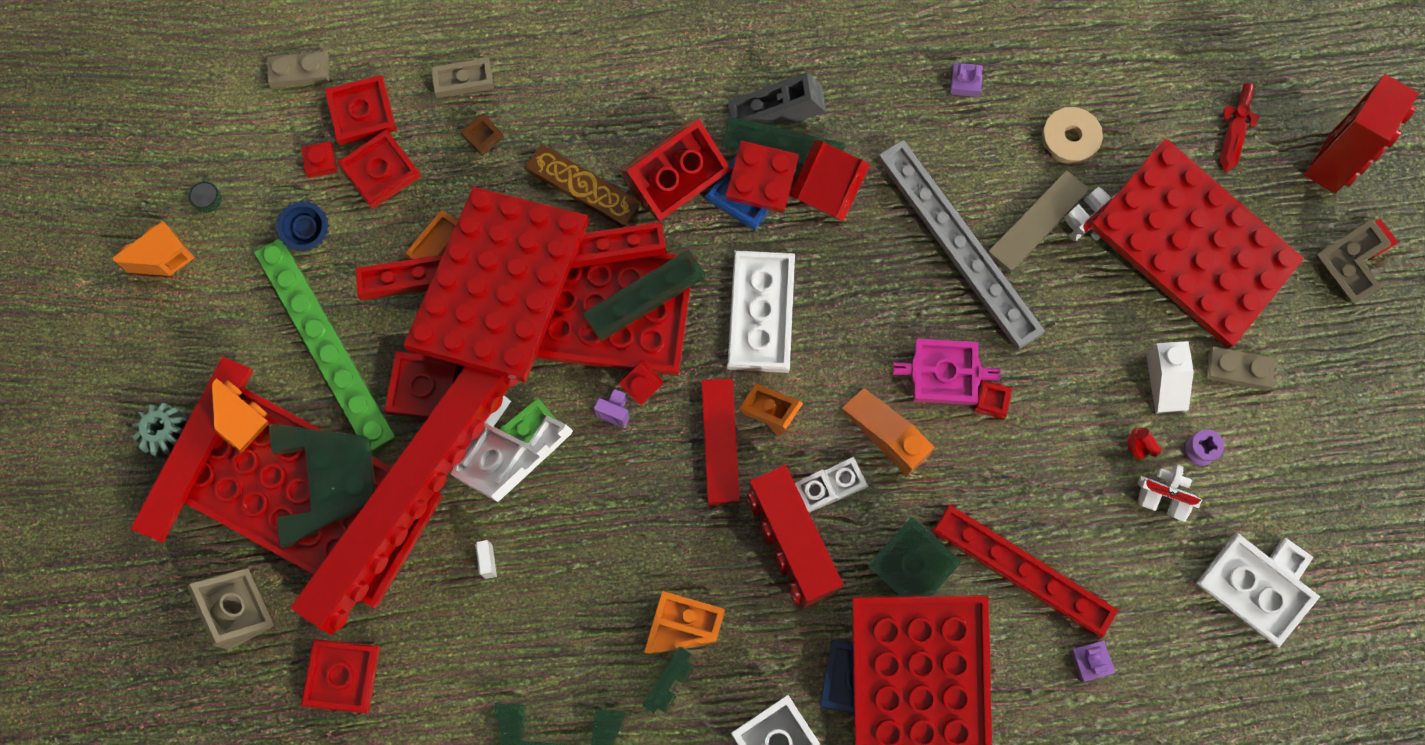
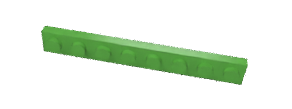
[254,239,398,456]

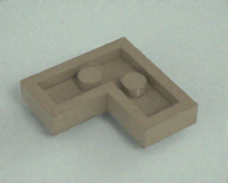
[1316,219,1391,305]

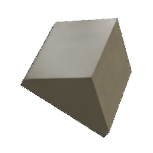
[187,568,274,650]

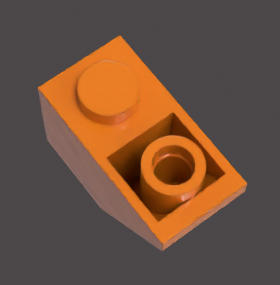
[112,221,195,276]
[212,378,268,453]

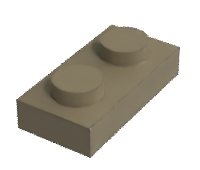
[267,51,329,88]
[431,58,495,98]
[1206,347,1276,391]

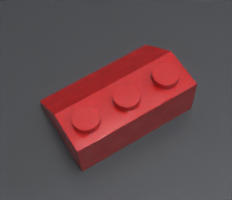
[618,119,731,221]

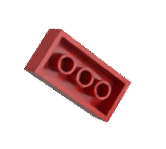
[1304,74,1419,194]
[746,465,844,610]

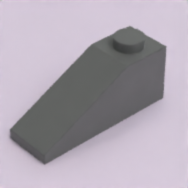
[728,72,826,129]

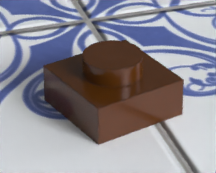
[461,113,504,156]

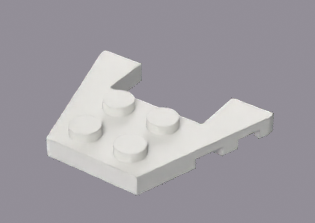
[451,396,573,502]

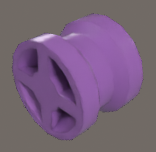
[1184,429,1224,466]

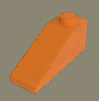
[841,388,935,477]

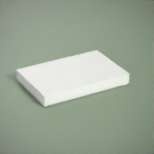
[1195,533,1320,648]

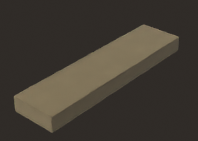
[988,170,1090,274]

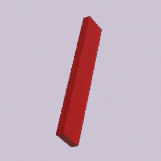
[131,356,253,543]
[931,504,1118,639]

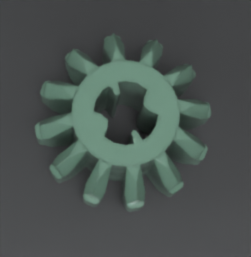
[132,403,188,457]

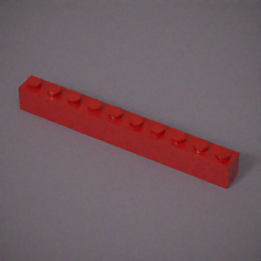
[290,366,518,635]

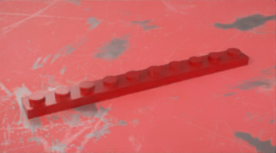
[356,222,667,301]

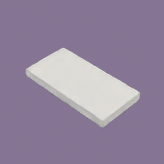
[727,250,795,373]

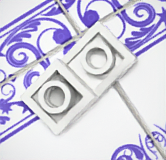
[795,457,869,512]

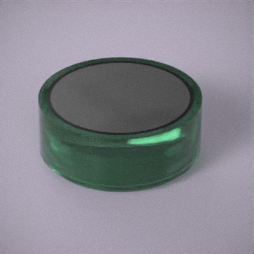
[188,181,222,213]

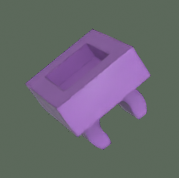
[950,63,983,97]
[594,389,630,429]
[1070,641,1115,683]

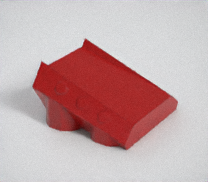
[790,139,870,222]

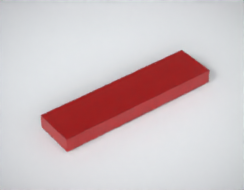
[702,379,740,505]

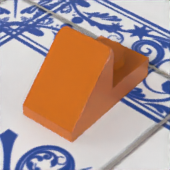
[739,384,803,436]

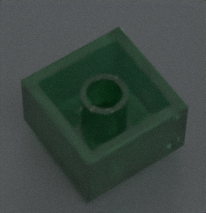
[867,517,962,596]

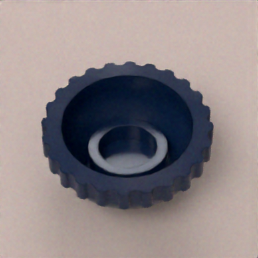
[276,201,330,252]

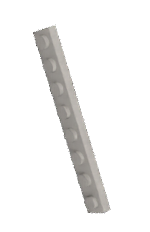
[878,140,1045,351]

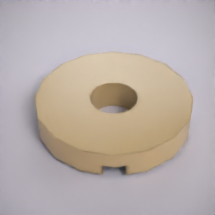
[1042,107,1103,165]

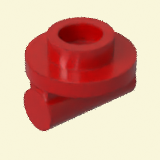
[1127,427,1162,459]

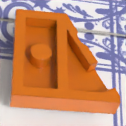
[644,591,725,655]

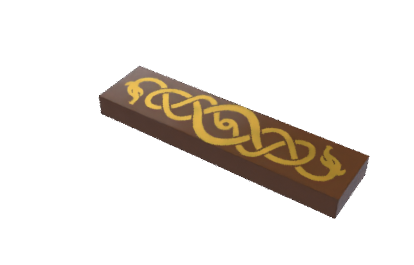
[525,144,642,228]

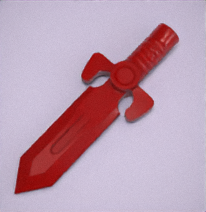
[1219,83,1260,174]

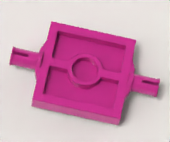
[892,339,1001,405]

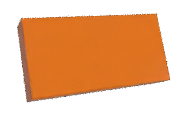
[404,209,458,260]

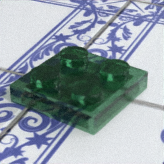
[643,647,694,716]

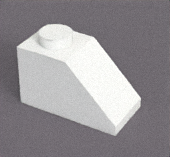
[1146,341,1194,414]

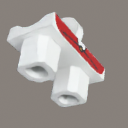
[1064,187,1117,242]
[1137,464,1202,522]

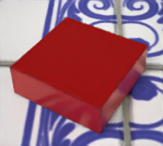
[974,380,1013,419]

